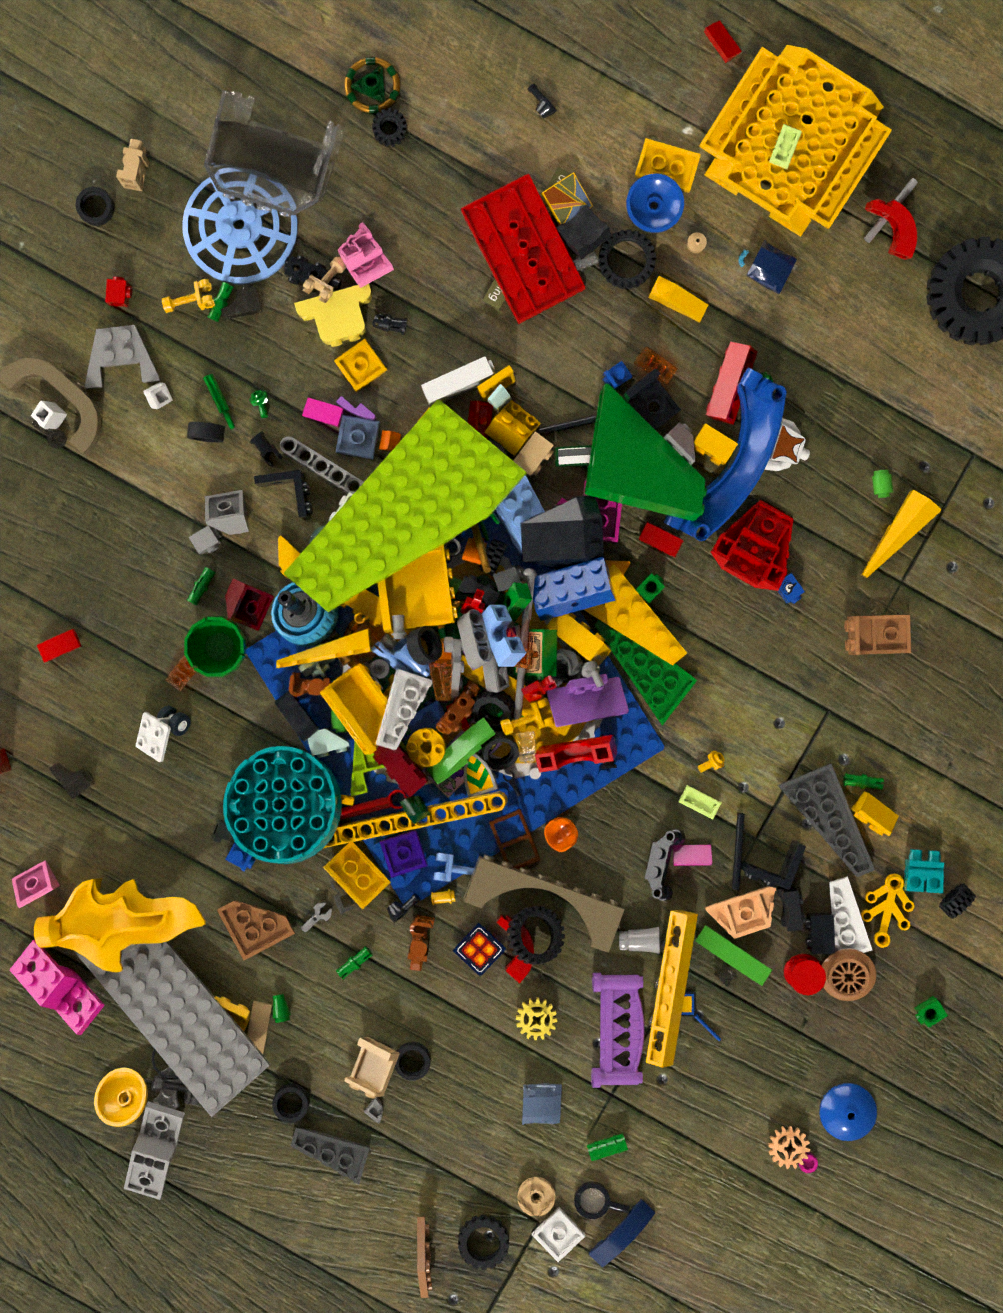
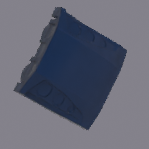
[746,240,797,294]

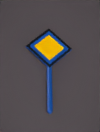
[681,992,721,1041]

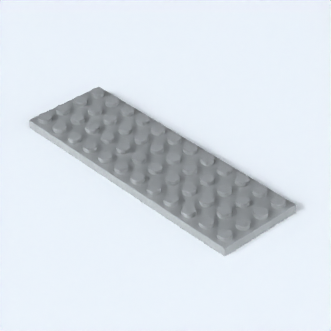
[73,941,271,1117]

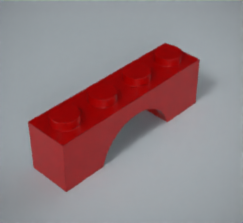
[535,735,618,773]

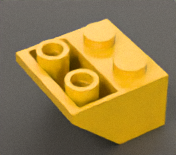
[485,400,541,456]
[851,791,899,836]

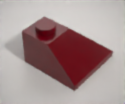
[225,578,274,631]

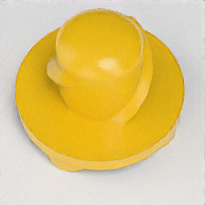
[406,728,446,767]

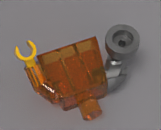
[338,610,390,679]

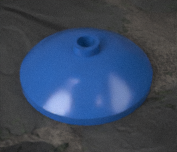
[626,174,684,233]
[819,1083,877,1141]

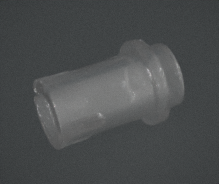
[573,252,599,272]

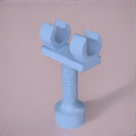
[433,853,474,882]

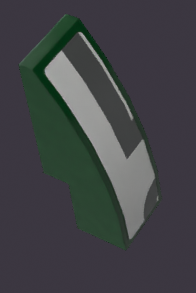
[554,445,592,467]

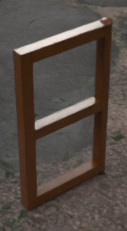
[488,808,541,869]

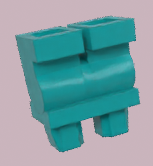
[903,849,944,893]

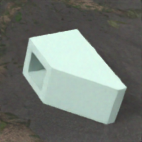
[308,728,351,758]

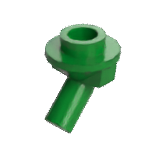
[249,390,269,418]

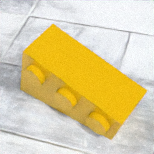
[546,613,611,666]

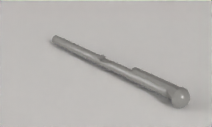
[514,568,537,720]

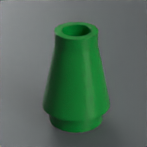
[272,994,291,1023]

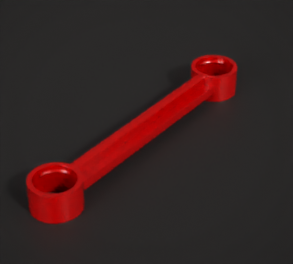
[340,790,409,820]

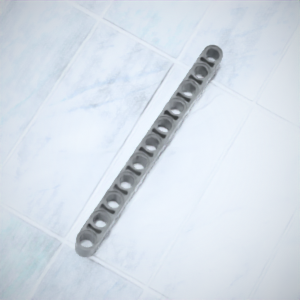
[280,437,461,557]

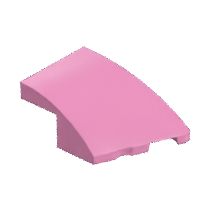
[338,222,394,288]

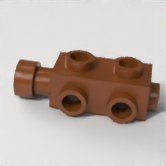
[436,681,480,735]

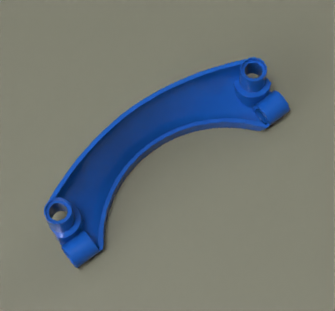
[664,368,786,541]

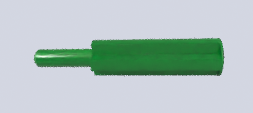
[203,374,235,430]

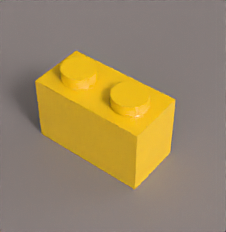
[694,423,738,466]

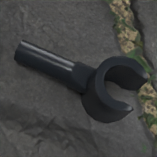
[503,771,521,797]

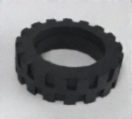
[458,1214,509,1270]

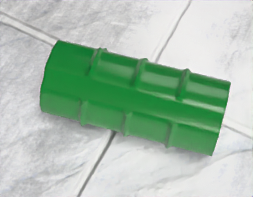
[587,1133,628,1161]

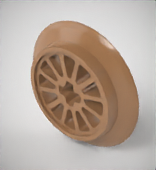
[822,949,876,1001]

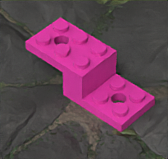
[10,940,105,1035]

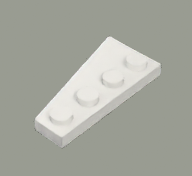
[376,669,434,750]
[829,876,872,953]

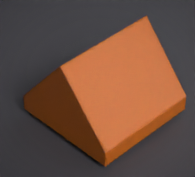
[379,430,401,452]

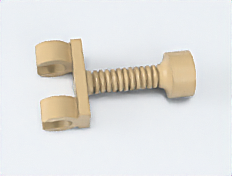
[302,257,347,303]

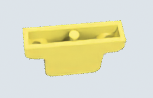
[294,284,372,347]

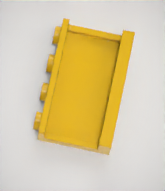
[320,664,388,754]

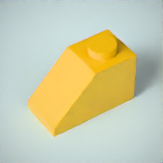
[278,536,301,579]

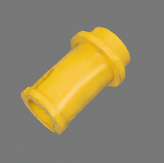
[431,889,456,905]

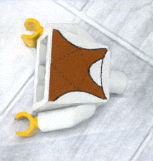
[764,418,810,471]

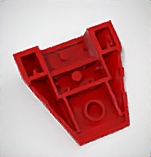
[710,500,793,591]

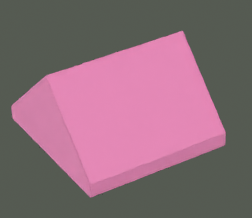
[12,861,60,908]

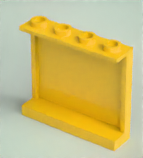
[378,544,458,633]

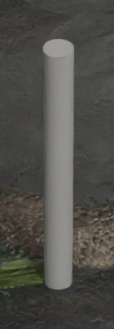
[864,178,918,243]

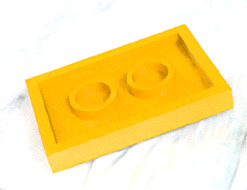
[634,138,701,193]
[323,842,391,909]

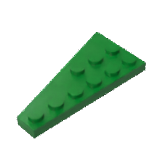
[594,620,697,726]

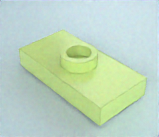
[769,124,802,169]
[678,785,722,819]

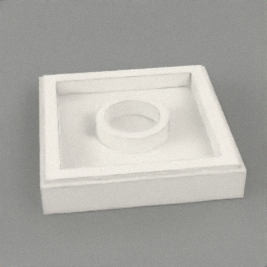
[532,1207,586,1262]

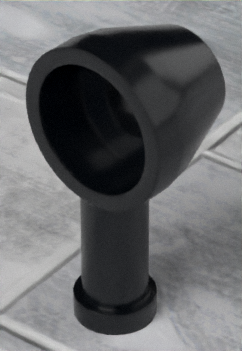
[528,83,557,119]
[387,893,421,923]

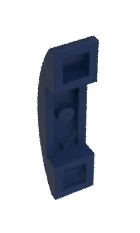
[588,1198,655,1267]

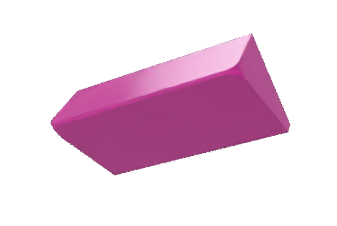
[673,845,712,866]

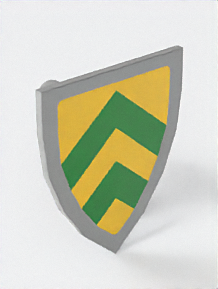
[464,753,499,797]

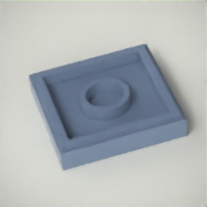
[336,415,380,460]

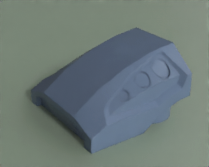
[522,1083,562,1125]

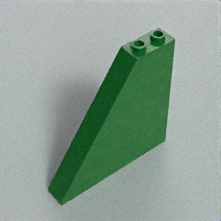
[584,383,707,522]

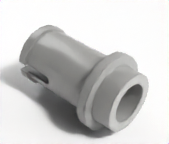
[391,615,407,639]

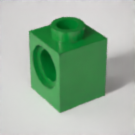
[635,573,665,604]
[914,996,948,1028]

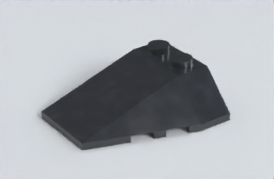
[520,495,604,569]

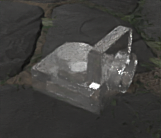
[515,731,537,763]

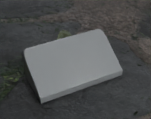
[483,652,509,693]

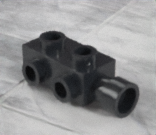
[283,255,342,292]

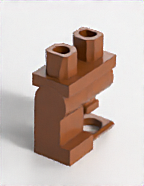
[289,672,332,697]
[407,915,435,971]

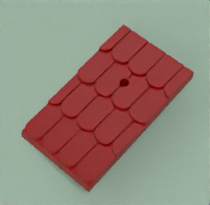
[461,173,585,324]

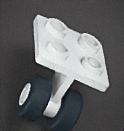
[136,705,191,762]

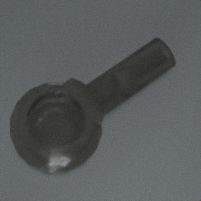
[32,420,67,449]

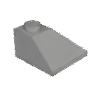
[664,422,695,465]
[205,490,249,535]

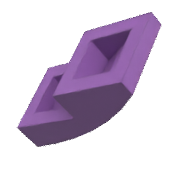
[336,396,376,420]

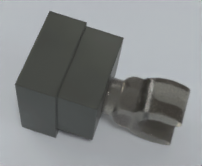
[212,819,235,843]

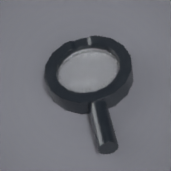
[574,1181,630,1219]

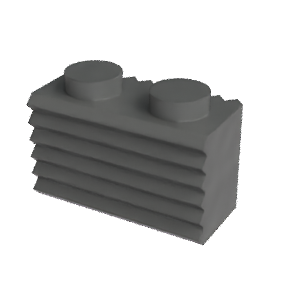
[493,567,524,593]

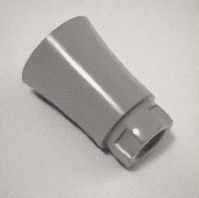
[619,927,660,954]

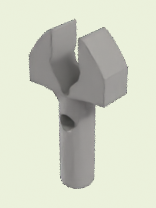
[301,902,332,932]

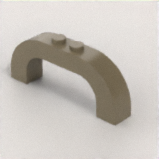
[0,358,102,455]

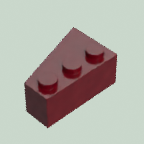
[372,745,429,797]

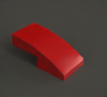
[639,522,683,558]
[36,629,82,663]

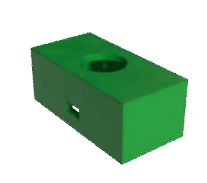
[497,582,532,622]

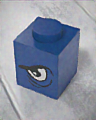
[778,573,805,604]

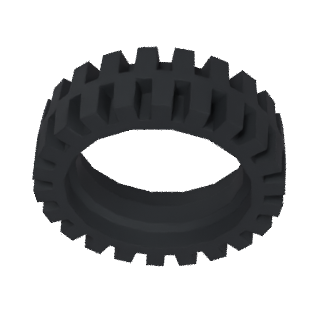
[599,229,656,289]
[507,906,565,965]

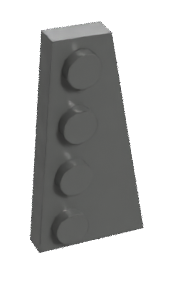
[291,1126,370,1185]

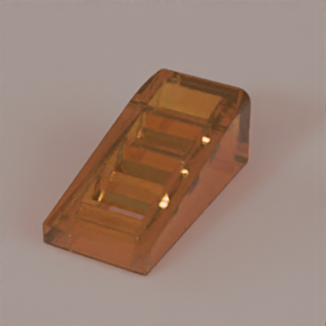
[634,347,678,385]
[429,659,452,701]

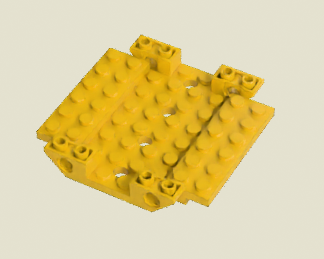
[699,45,892,237]

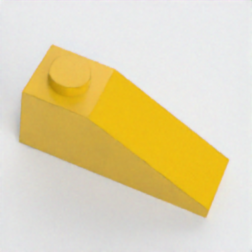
[648,276,708,323]

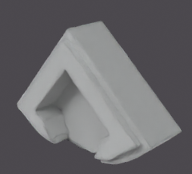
[364,1097,383,1124]

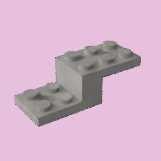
[124,1101,185,1200]

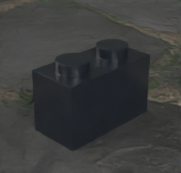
[805,912,835,954]

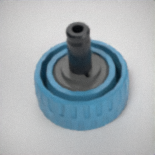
[271,582,338,647]

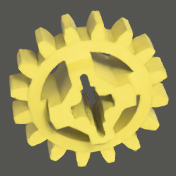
[516,997,557,1040]

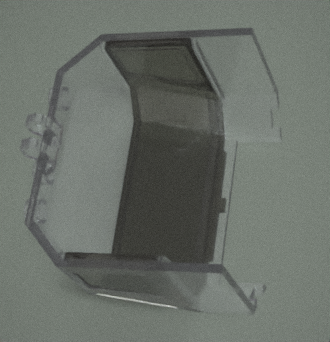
[204,90,345,218]

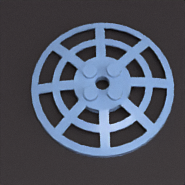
[183,168,298,284]

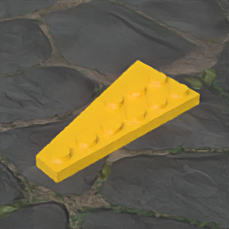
[583,564,687,665]

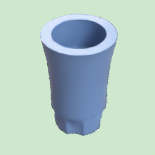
[391,635,435,678]

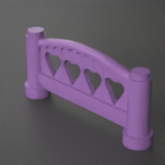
[591,972,645,1088]

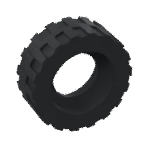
[472,689,515,732]

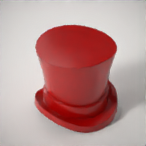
[783,954,826,995]

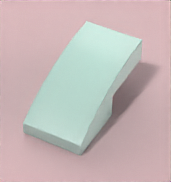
[488,384,512,413]

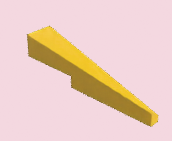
[861,490,941,578]
[276,629,372,668]

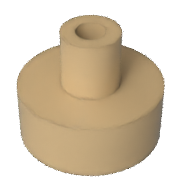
[687,232,707,253]

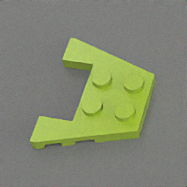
[350,741,418,796]

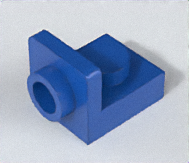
[602,361,633,390]
[225,842,256,871]

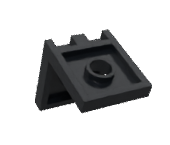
[622,368,681,430]
[254,470,313,520]
[741,839,806,890]

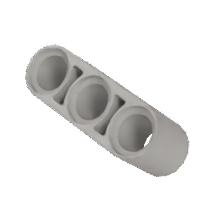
[457,609,492,669]

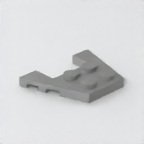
[85,325,161,390]

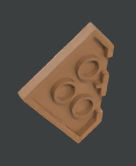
[217,900,296,960]
[417,1217,432,1298]

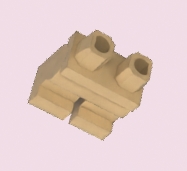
[116,139,149,191]

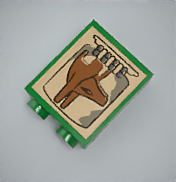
[515,629,557,680]

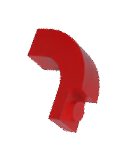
[865,199,917,260]
[497,914,534,984]

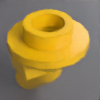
[698,751,725,772]

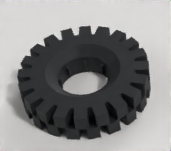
[926,237,1003,345]

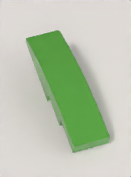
[427,717,496,785]
[695,925,773,986]

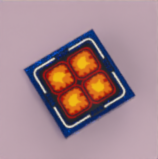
[452,922,507,977]

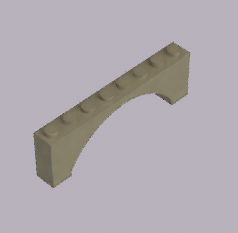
[463,854,624,953]

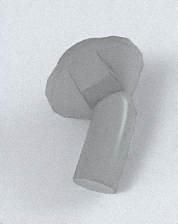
[581,660,604,688]

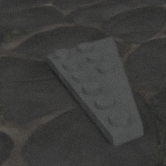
[777,763,875,877]

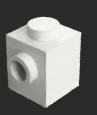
[31,400,67,429]

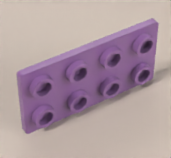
[547,674,629,727]

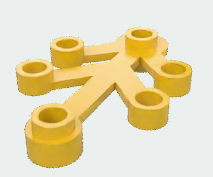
[861,873,915,948]

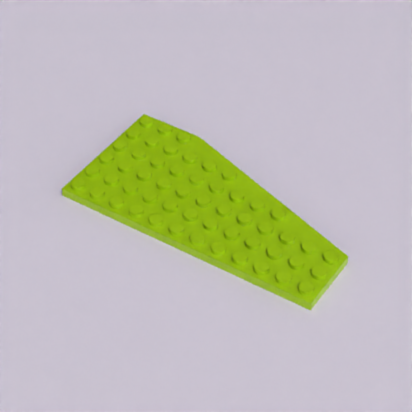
[283,399,527,612]

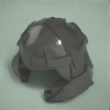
[552,648,586,687]

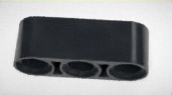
[274,690,319,742]

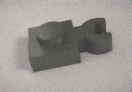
[331,881,358,914]

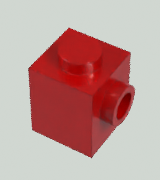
[105,277,132,307]

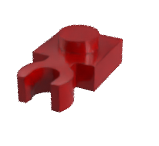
[521,675,557,703]

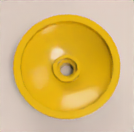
[94,1068,148,1127]

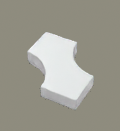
[153,1067,182,1109]

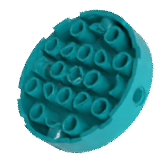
[223,746,342,864]

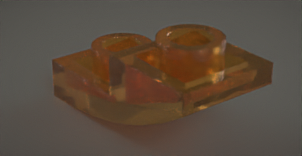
[166,655,197,692]

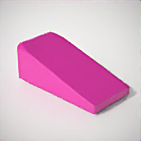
[302,398,344,428]

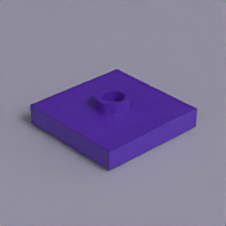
[379,829,428,878]

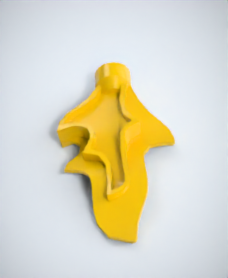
[34,878,206,972]

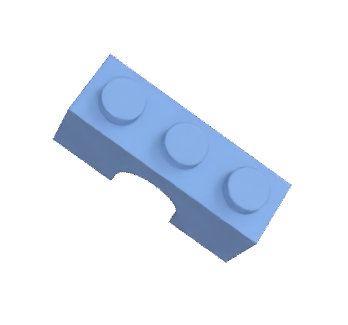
[481,605,526,667]

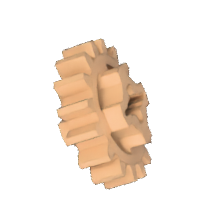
[768,1125,810,1169]

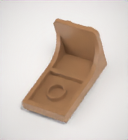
[844,615,911,655]

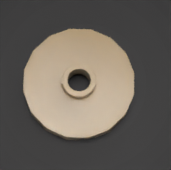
[517,1177,556,1216]

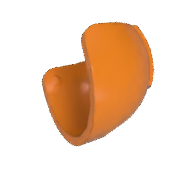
[544,817,578,852]

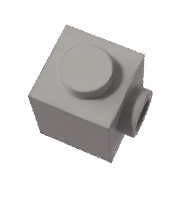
[189,525,221,555]

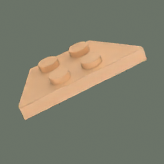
[705,886,776,939]

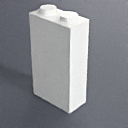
[421,357,495,407]

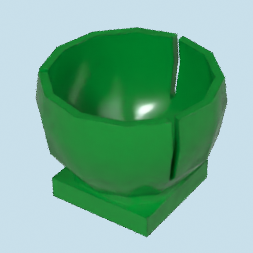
[184,616,248,678]

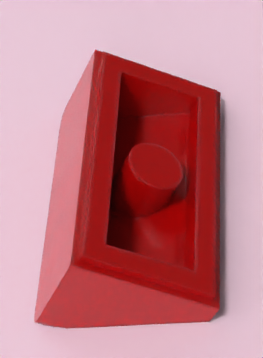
[704,20,742,63]
[467,401,493,440]

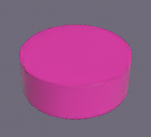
[798,1152,818,1173]

